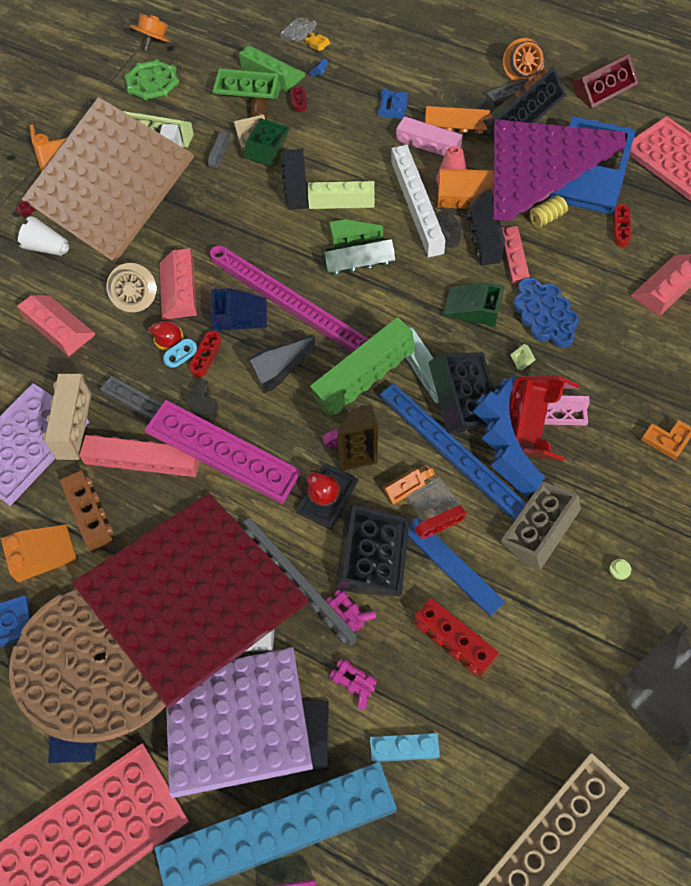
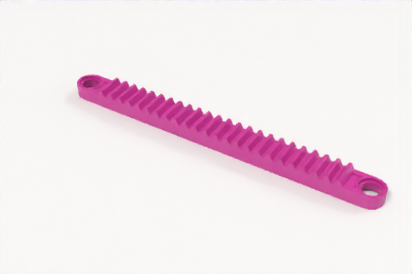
[210,246,369,352]

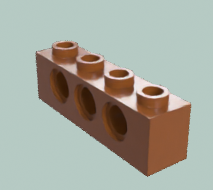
[59,470,114,552]

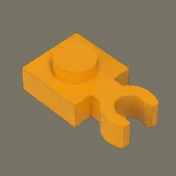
[304,33,330,51]

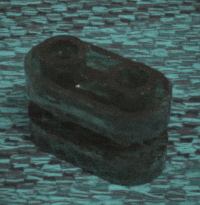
[436,210,462,248]

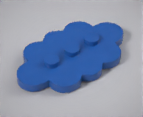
[513,277,579,348]

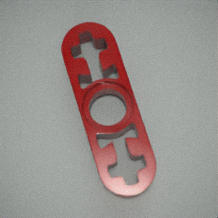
[613,204,631,247]
[189,331,222,378]
[415,505,467,540]

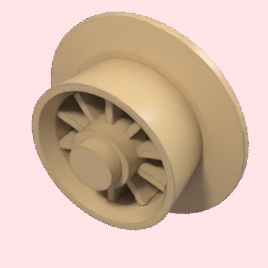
[107,263,156,312]

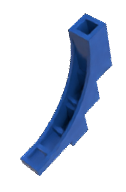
[473,375,545,497]

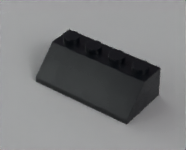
[466,189,505,266]

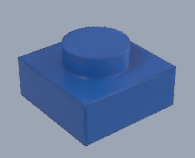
[309,58,328,77]

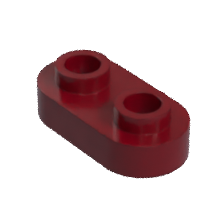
[290,86,307,112]

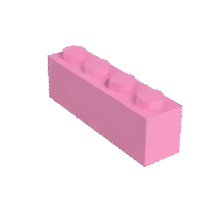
[396,117,462,156]

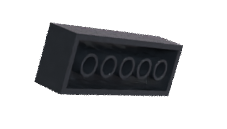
[483,67,566,141]

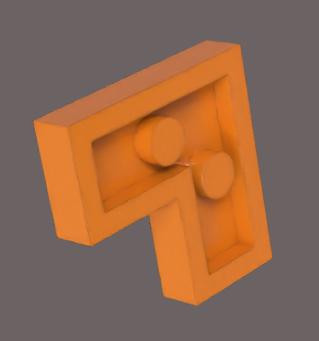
[641,420,691,461]

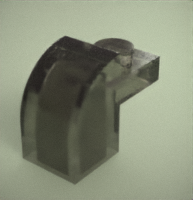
[187,380,219,424]

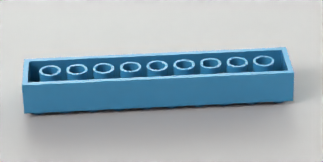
[155,762,397,886]

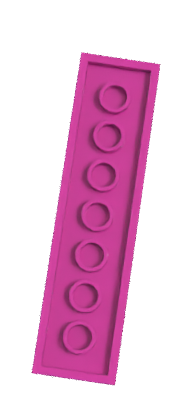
[145,400,302,504]

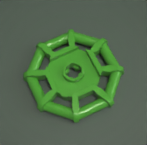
[124,59,179,101]

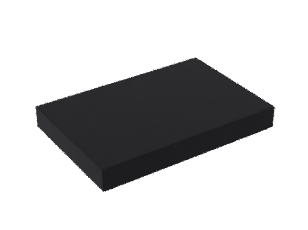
[297,464,359,530]

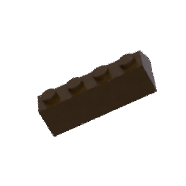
[337,405,378,472]

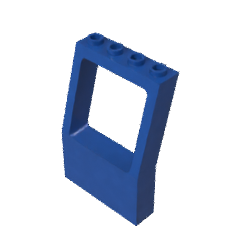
[548,116,636,215]

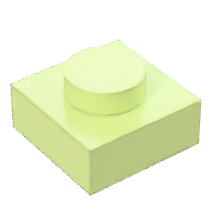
[511,344,535,371]

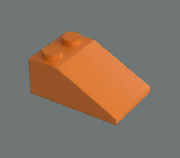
[1,525,77,583]

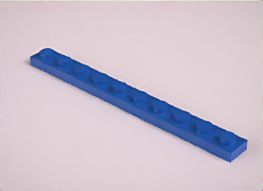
[380,383,527,521]

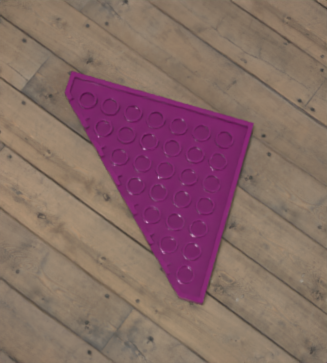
[493,120,626,221]

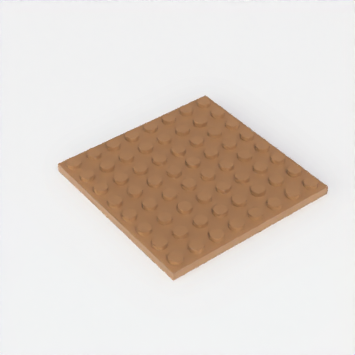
[22,97,194,263]

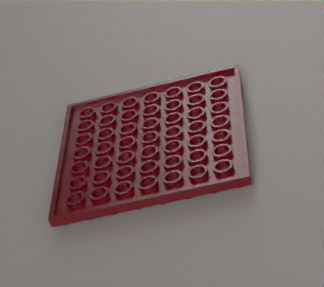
[71,493,309,709]

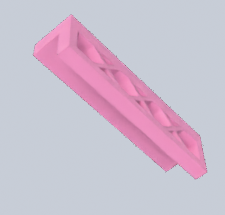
[544,396,590,425]

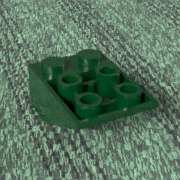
[443,283,505,327]

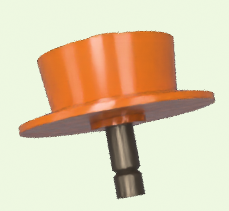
[130,14,170,51]

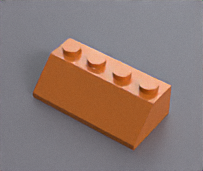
[425,106,490,134]
[438,169,493,209]

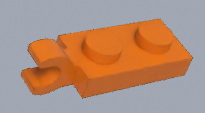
[383,465,435,505]

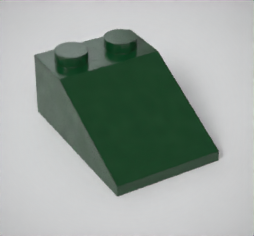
[244,118,290,167]

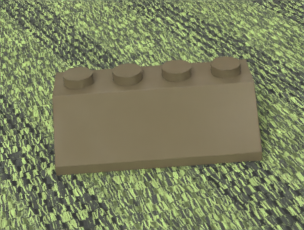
[501,481,581,570]

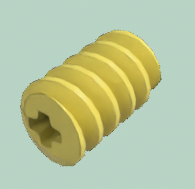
[530,195,568,229]

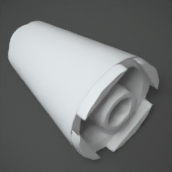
[18,216,69,256]

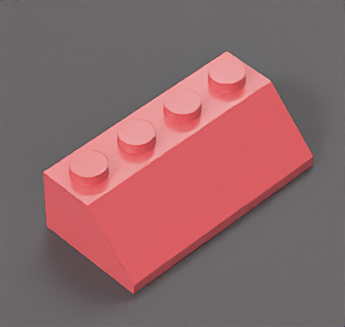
[159,248,197,320]
[631,254,691,316]
[17,295,96,357]

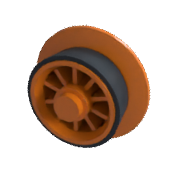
[503,38,544,82]

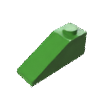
[329,219,383,247]

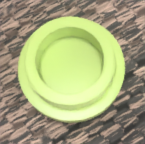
[610,559,631,580]

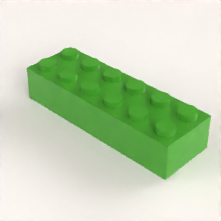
[310,317,416,417]

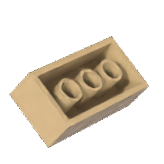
[43,374,91,460]

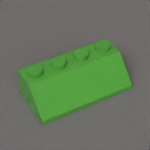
[239,45,305,92]
[213,69,280,99]

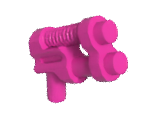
[326,590,376,632]
[330,659,377,710]

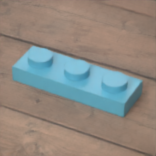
[370,733,440,762]

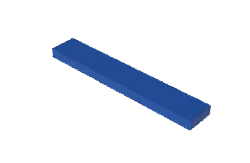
[408,517,505,617]

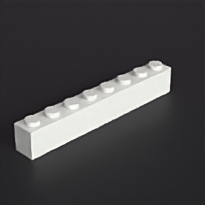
[391,145,445,257]

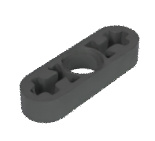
[208,131,230,169]

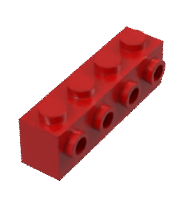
[414,598,499,677]

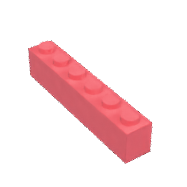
[79,435,200,477]

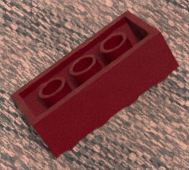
[571,54,639,108]

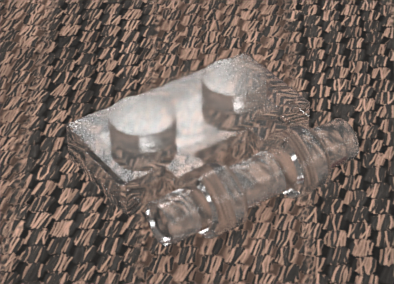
[280,18,317,42]

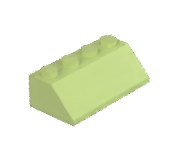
[123,111,194,148]
[308,181,374,209]

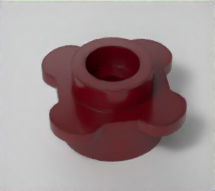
[16,201,36,218]

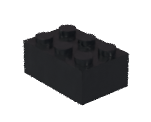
[281,149,308,210]

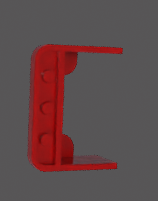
[509,376,579,461]

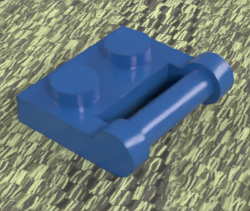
[378,89,408,119]

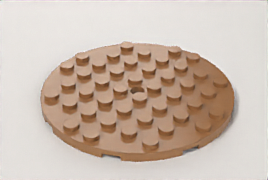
[9,590,165,743]

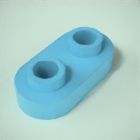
[163,339,197,368]

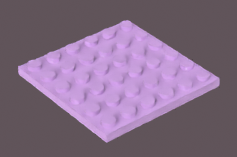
[167,647,313,798]

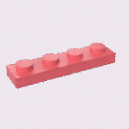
[502,226,530,285]

